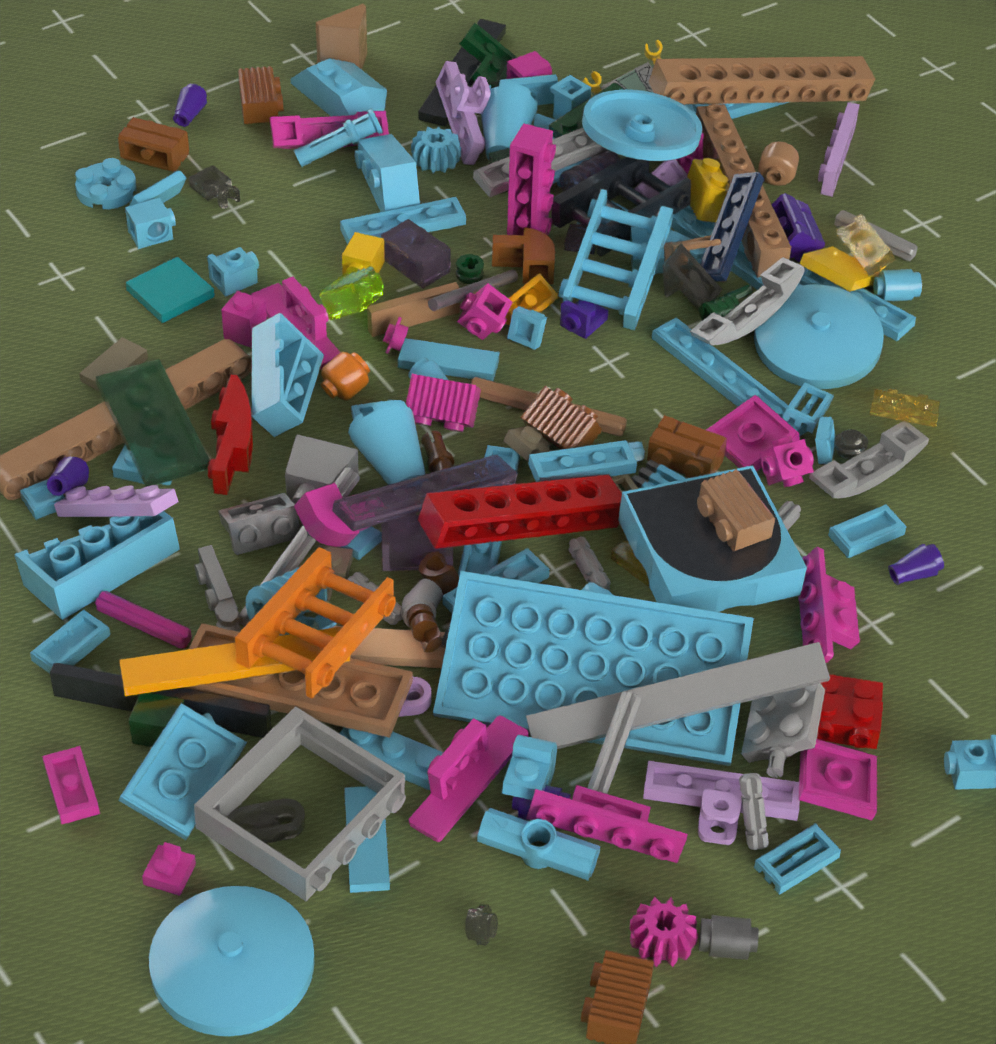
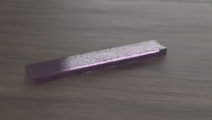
[332,454,518,531]

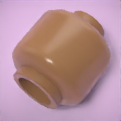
[758,141,799,186]

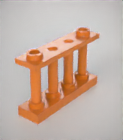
[235,547,396,699]

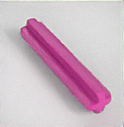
[95,591,192,649]

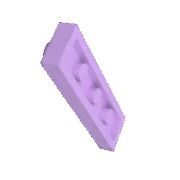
[818,102,860,197]
[54,485,179,517]

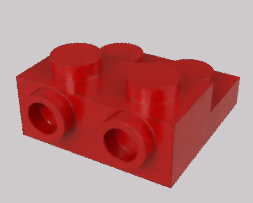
[817,674,883,749]

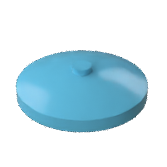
[582,89,702,161]
[754,284,884,389]
[149,886,314,1036]

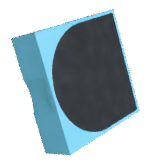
[618,465,807,612]

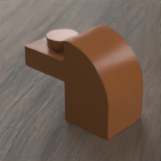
[492,228,555,285]

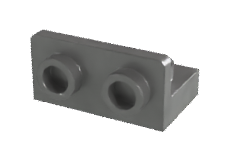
[219,493,300,555]

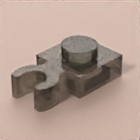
[189,165,240,209]

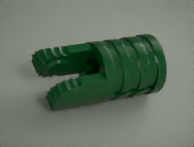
[699,284,753,321]

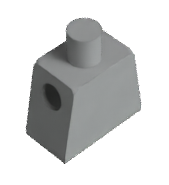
[285,434,359,504]

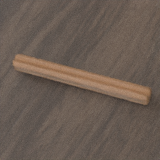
[470,377,627,436]

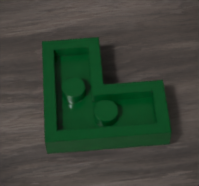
[459,22,518,88]

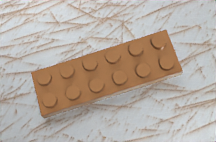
[183,623,413,738]

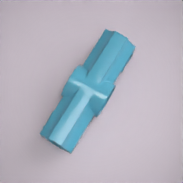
[477,808,600,880]

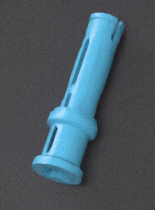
[294,108,383,167]

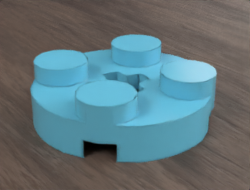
[75,158,137,209]

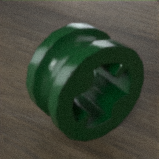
[456,254,484,284]

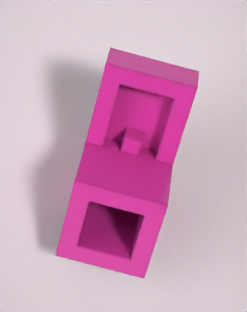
[294,483,383,547]

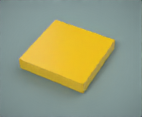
[800,246,880,292]

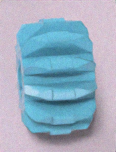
[411,126,461,174]

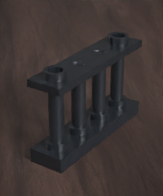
[551,157,691,257]

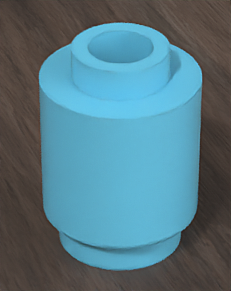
[873,269,922,301]

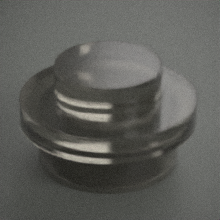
[834,429,868,459]
[465,904,498,946]

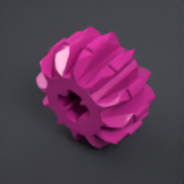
[629,896,698,968]

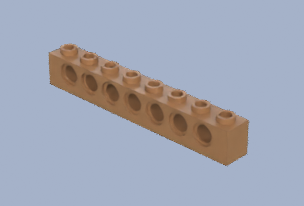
[649,56,875,104]
[696,104,791,278]

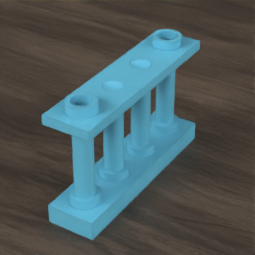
[559,189,673,331]

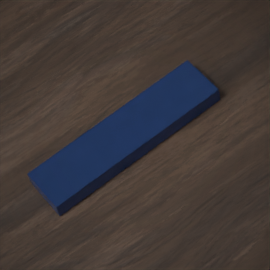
[696,172,765,282]

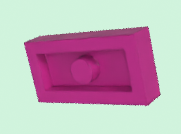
[42,746,100,825]

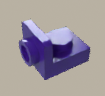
[560,300,608,339]

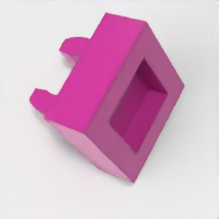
[142,842,196,896]

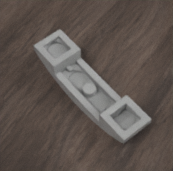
[690,257,805,346]
[809,420,929,498]

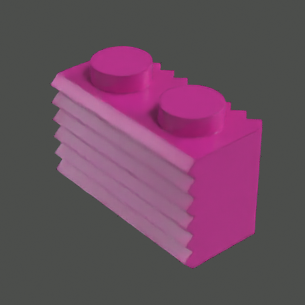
[406,374,481,432]

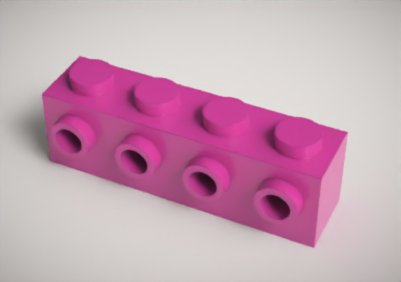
[507,123,556,236]

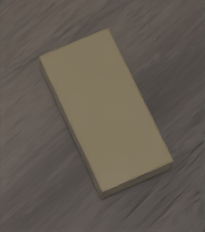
[79,337,148,395]

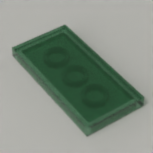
[96,359,210,487]

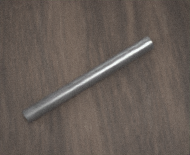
[428,270,518,311]

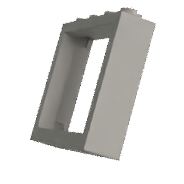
[194,706,406,901]

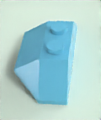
[291,59,387,116]

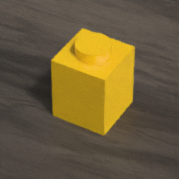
[342,232,385,285]

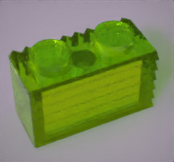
[319,266,383,320]

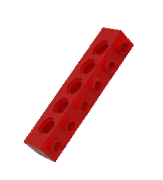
[418,474,622,549]

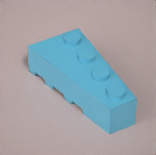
[14,511,180,620]

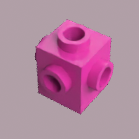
[457,283,513,340]
[759,436,814,488]

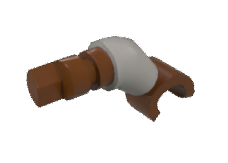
[401,551,459,652]

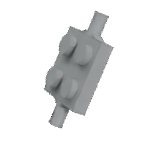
[741,683,825,778]

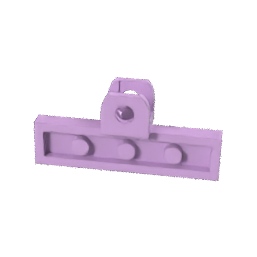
[436,61,491,165]
[643,761,800,845]

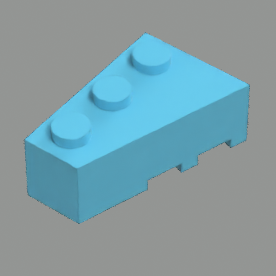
[355,134,420,212]
[251,313,324,437]

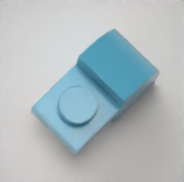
[502,735,557,800]

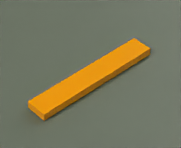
[120,626,350,696]

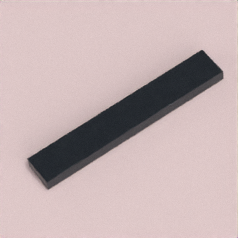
[418,19,506,126]
[50,663,272,738]

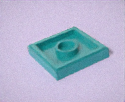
[126,257,215,323]

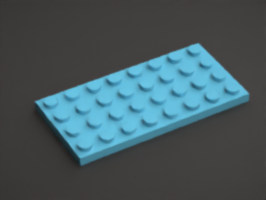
[433,571,754,766]

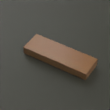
[367,282,460,337]

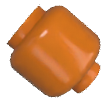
[321,352,370,400]

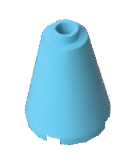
[481,82,538,163]
[348,400,426,497]

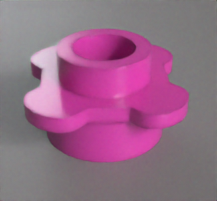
[383,317,409,354]

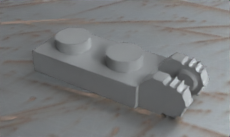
[194,545,241,632]

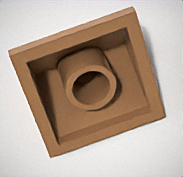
[316,4,367,69]

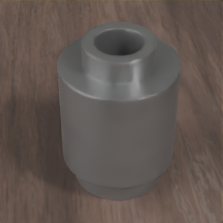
[699,915,759,960]

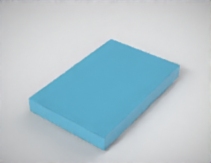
[119,703,247,840]

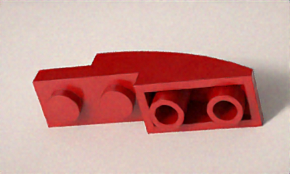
[208,374,253,495]

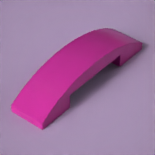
[270,110,389,149]

